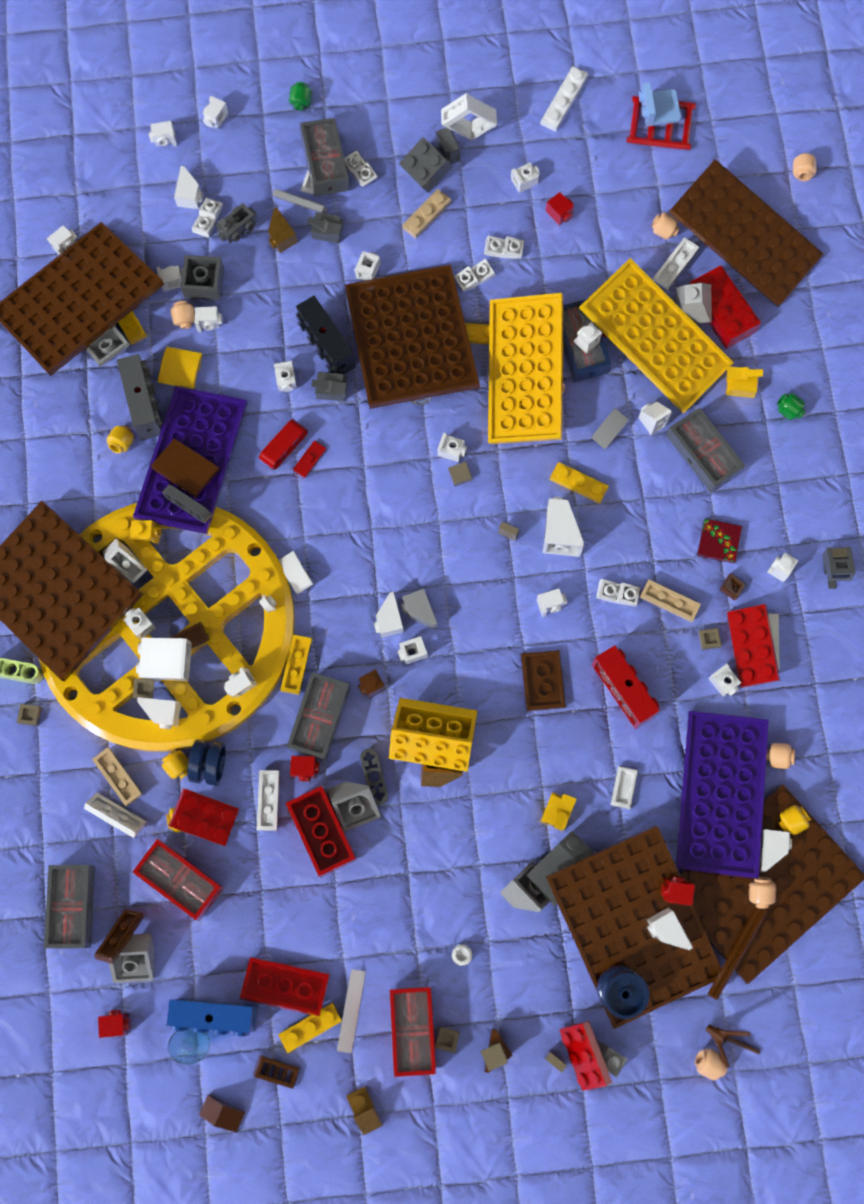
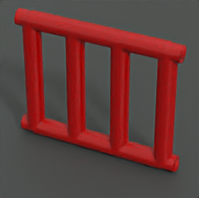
[626,96,696,150]

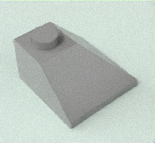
[675,283,712,324]
[85,326,131,366]
[328,782,381,832]
[500,861,550,912]
[109,933,154,983]

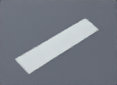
[337,969,366,1053]

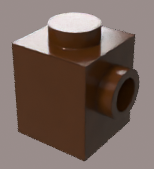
[358,669,386,699]

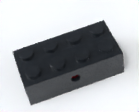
[295,295,356,374]

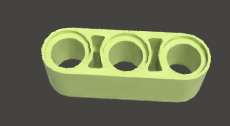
[0,658,43,684]

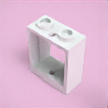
[441,93,497,141]

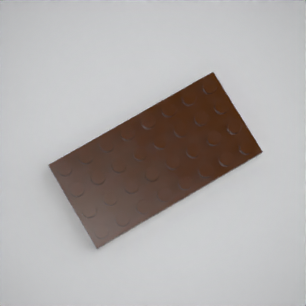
[669,159,824,307]

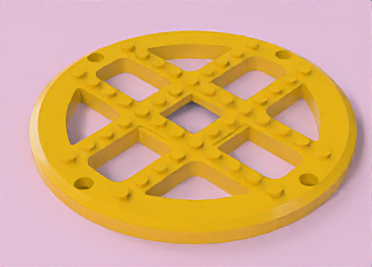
[38,503,295,752]

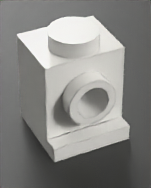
[203,96,228,129]
[149,121,177,146]
[511,163,540,193]
[47,225,78,255]
[355,251,381,281]
[156,266,183,291]
[195,307,223,332]
[574,323,602,354]
[274,361,297,392]
[437,433,467,462]
[767,553,798,582]
[536,589,567,617]
[123,608,156,640]
[397,636,428,664]
[708,664,741,697]
[224,667,257,697]

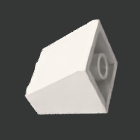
[542,497,584,557]
[136,638,192,681]

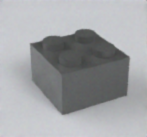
[399,137,453,193]
[181,255,224,300]

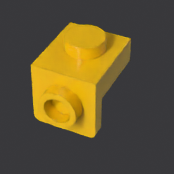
[130,520,162,544]

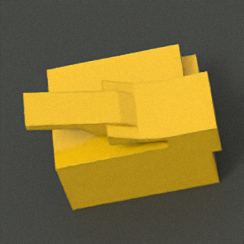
[725,366,763,398]
[540,792,576,831]

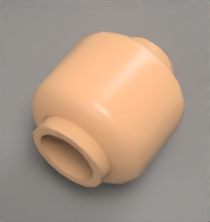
[793,153,817,181]
[651,212,680,240]
[170,301,195,329]
[766,743,795,769]
[749,877,776,909]
[695,1048,728,1080]

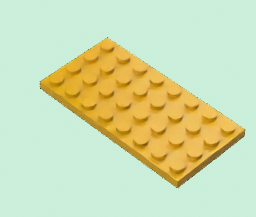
[579,258,734,413]
[488,293,563,444]

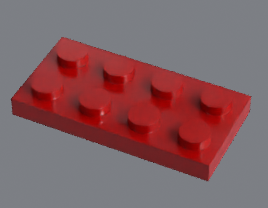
[727,604,780,688]
[239,957,330,1017]

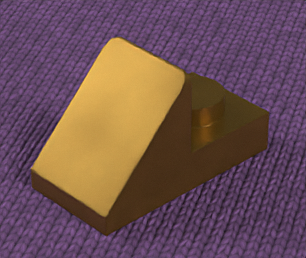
[346,1086,383,1136]

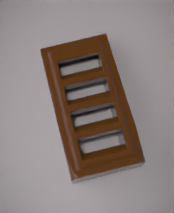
[253,1055,300,1089]

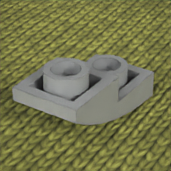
[591,408,629,449]

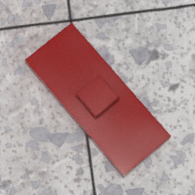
[293,441,326,478]

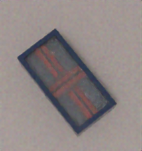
[563,299,611,382]

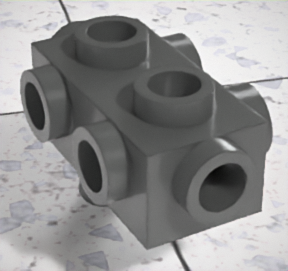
[216,203,257,243]

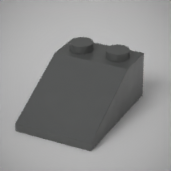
[526,831,594,906]

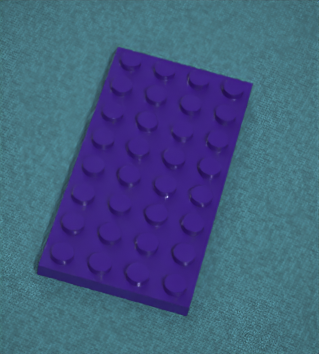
[133,386,247,534]
[675,711,769,879]

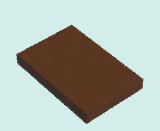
[151,438,219,498]
[521,650,566,712]

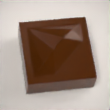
[719,573,746,601]

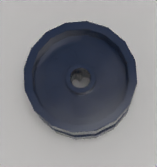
[188,739,226,786]
[597,965,649,1019]

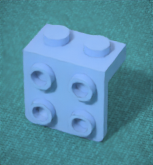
[639,82,681,126]

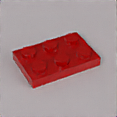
[169,788,239,846]
[560,1021,612,1091]

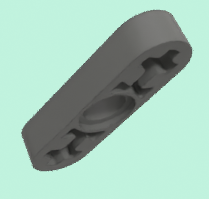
[162,485,212,523]
[360,749,388,806]

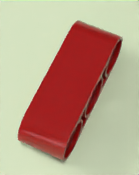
[259,419,308,470]

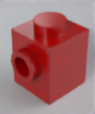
[546,192,574,226]
[290,756,320,782]
[661,876,695,906]
[98,1010,131,1038]

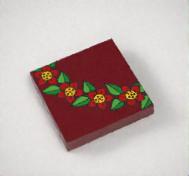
[697,519,742,564]

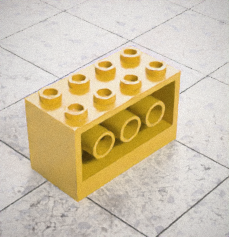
[389,698,478,772]

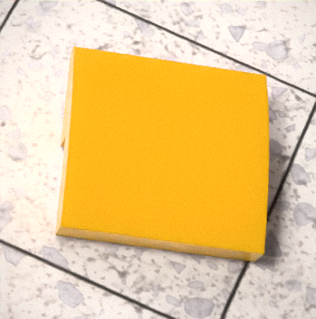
[158,347,203,389]

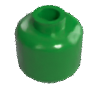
[289,82,312,111]
[776,392,805,420]

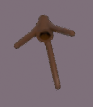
[706,1024,760,1068]

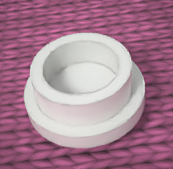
[259,595,277,613]
[452,945,472,966]

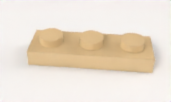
[402,189,451,239]
[639,579,701,623]
[92,748,143,807]

